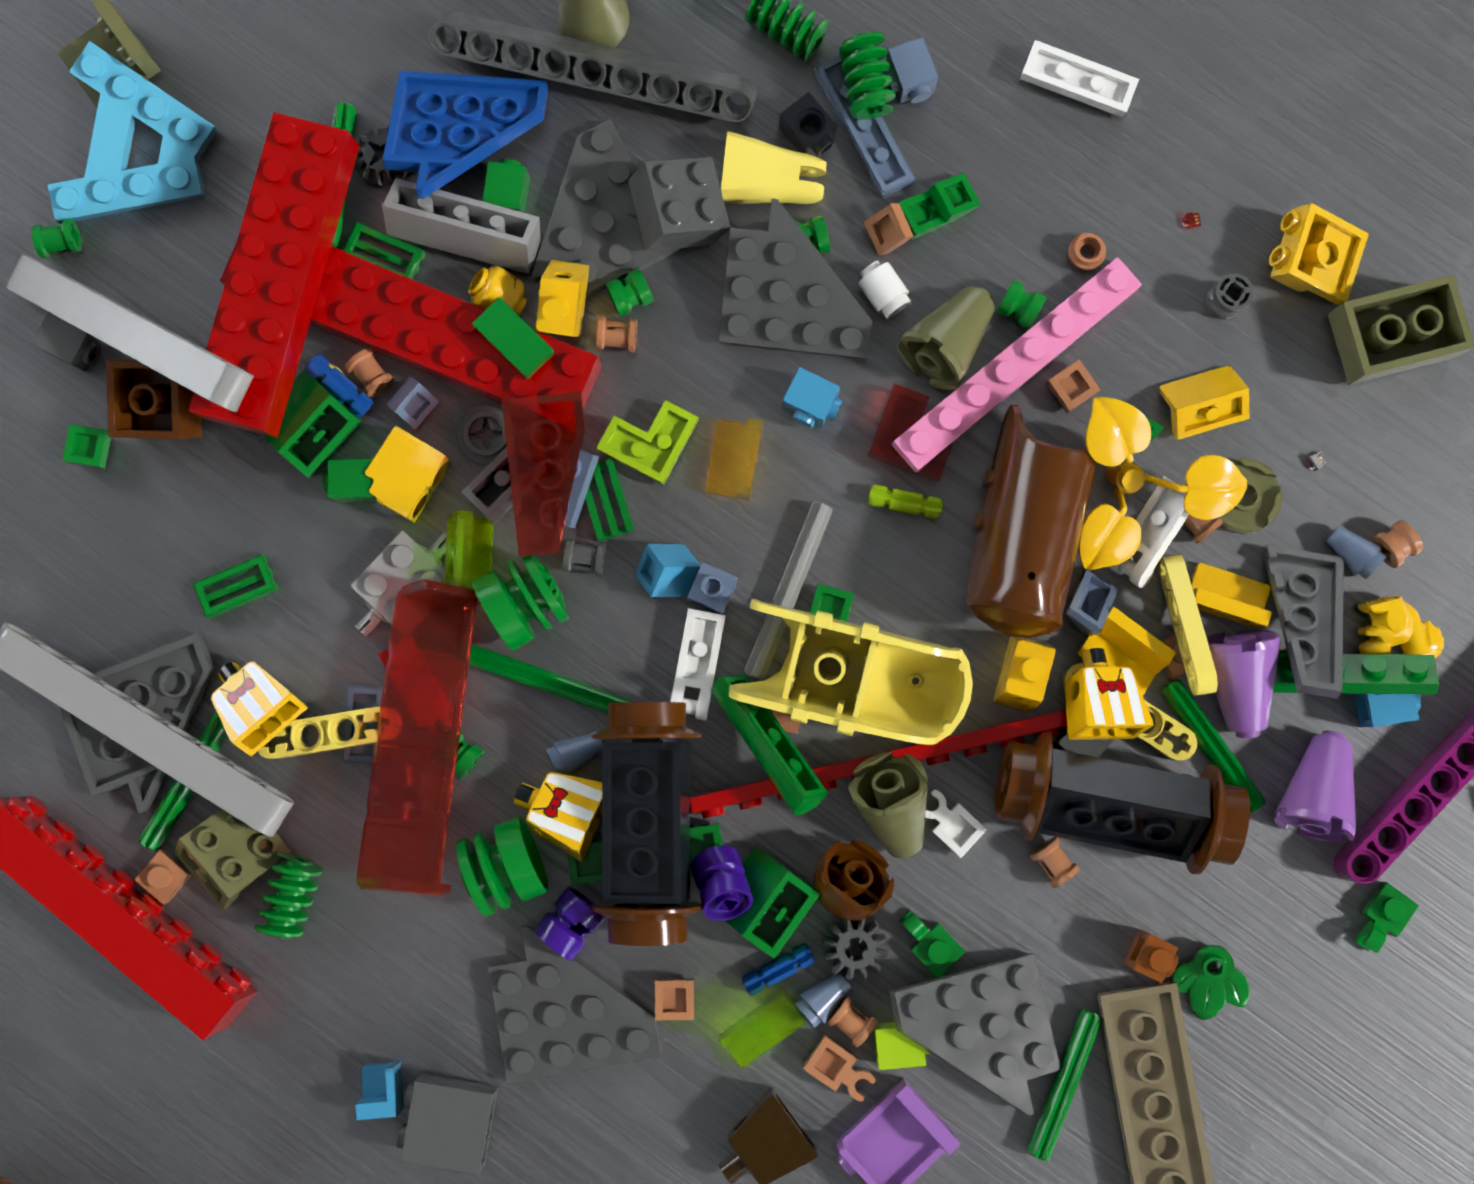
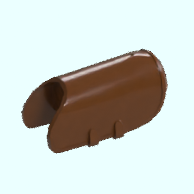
[966,404,1097,638]

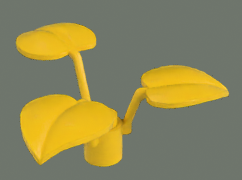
[1079,397,1247,570]

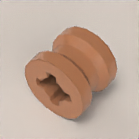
[1372,520,1423,568]

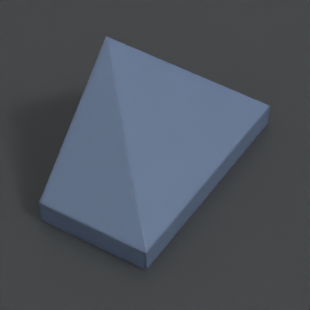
[1065,569,1119,637]

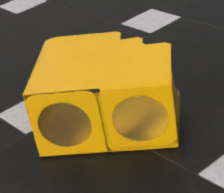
[365,426,451,523]

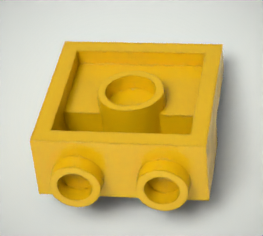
[1269,203,1369,305]

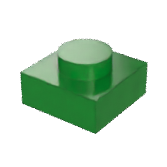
[62,424,111,469]
[810,584,855,622]

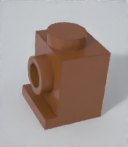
[1123,929,1178,983]

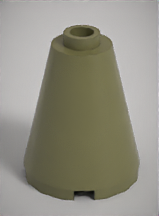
[556,0,630,48]
[897,286,995,391]
[848,752,928,858]

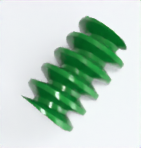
[745,0,829,62]
[839,32,896,120]
[253,852,323,939]

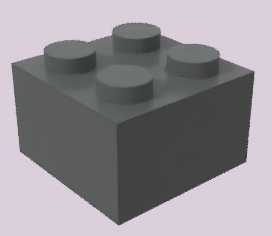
[628,157,730,251]

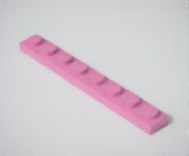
[891,257,1142,473]

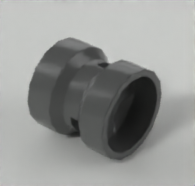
[1206,273,1253,320]

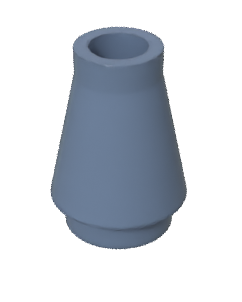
[1326,525,1387,579]
[546,731,602,776]
[793,972,852,1028]

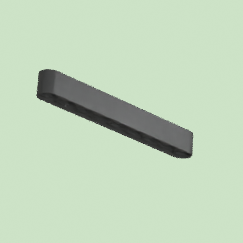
[428,11,757,122]

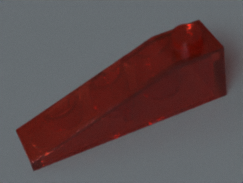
[501,392,585,557]

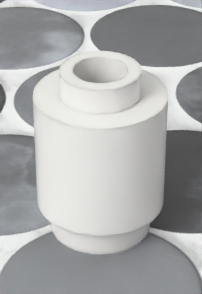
[858,261,911,319]

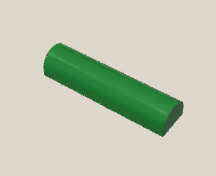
[711,675,829,816]

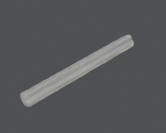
[744,501,832,680]

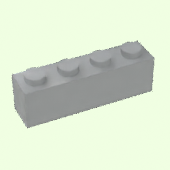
[382,178,541,274]

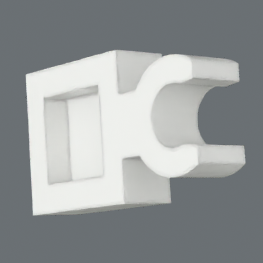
[925,789,987,858]

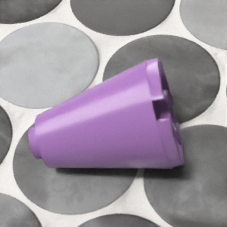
[1206,630,1281,738]
[1274,730,1356,843]

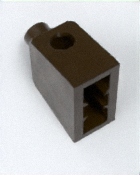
[719,1087,818,1184]

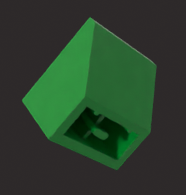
[262,369,363,478]
[725,845,820,959]

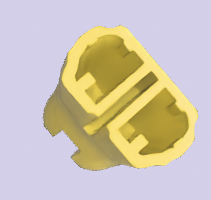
[721,131,827,204]

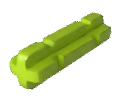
[868,484,943,519]

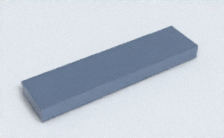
[813,55,915,199]

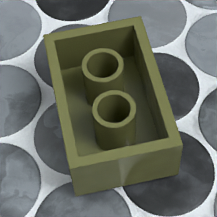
[1328,274,1474,385]

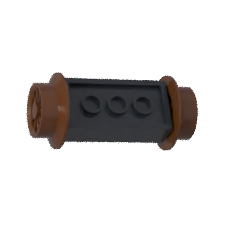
[592,702,703,946]
[994,732,1250,875]

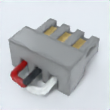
[1307,451,1327,471]

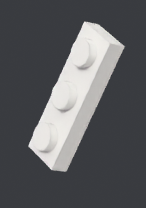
[1020,40,1139,118]

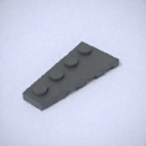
[1263,545,1344,699]

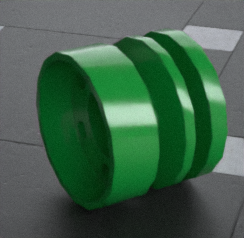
[472,549,570,651]
[456,816,549,917]

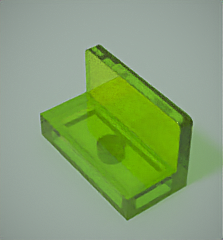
[444,510,493,594]
[719,989,805,1069]

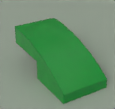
[898,173,981,241]

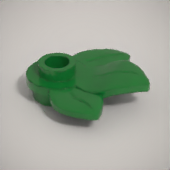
[1170,945,1249,1020]

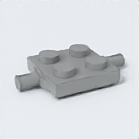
[350,530,460,638]

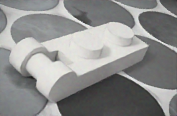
[1109,476,1189,588]
[671,608,726,721]

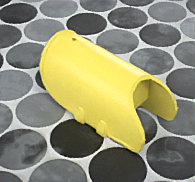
[729,599,973,745]

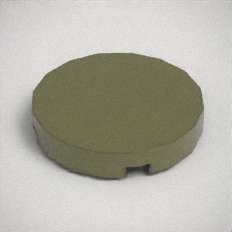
[1220,458,1283,535]

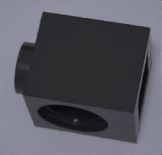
[779,92,837,157]

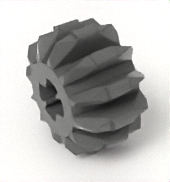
[822,919,888,981]

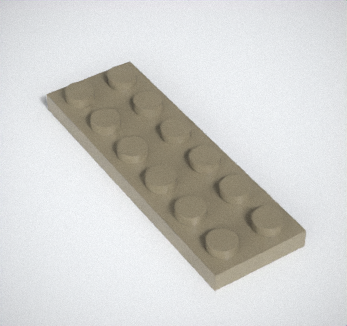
[1097,981,1214,1184]

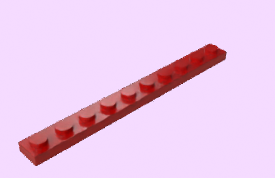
[690,710,1067,819]

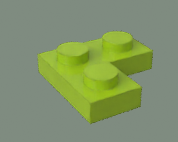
[596,400,699,486]

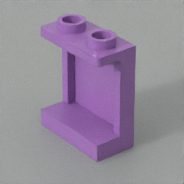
[835,1078,961,1184]

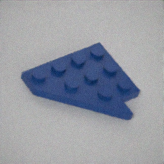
[383,71,548,199]

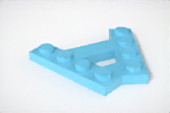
[47,41,219,224]

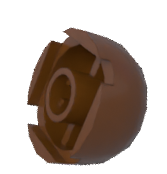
[813,840,894,921]

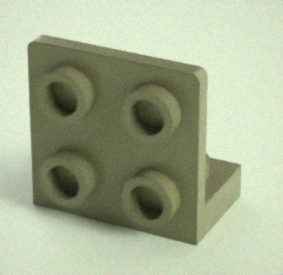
[58,0,161,108]
[174,809,290,911]

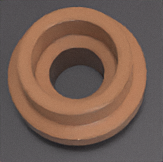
[1068,233,1106,271]

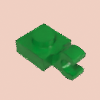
[1354,882,1419,953]
[899,910,965,978]

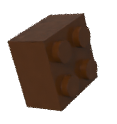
[106,360,202,439]

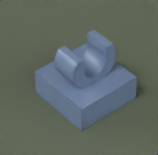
[386,376,440,430]

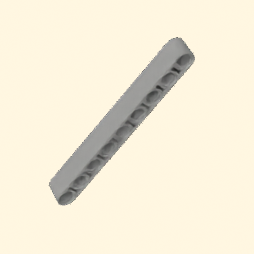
[6,254,254,412]
[0,622,295,837]

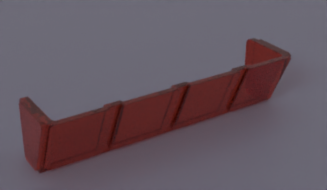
[356,579,481,897]

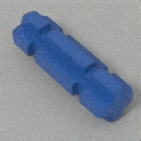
[305,353,373,417]
[742,944,815,996]

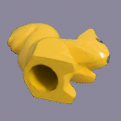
[1356,596,1444,659]

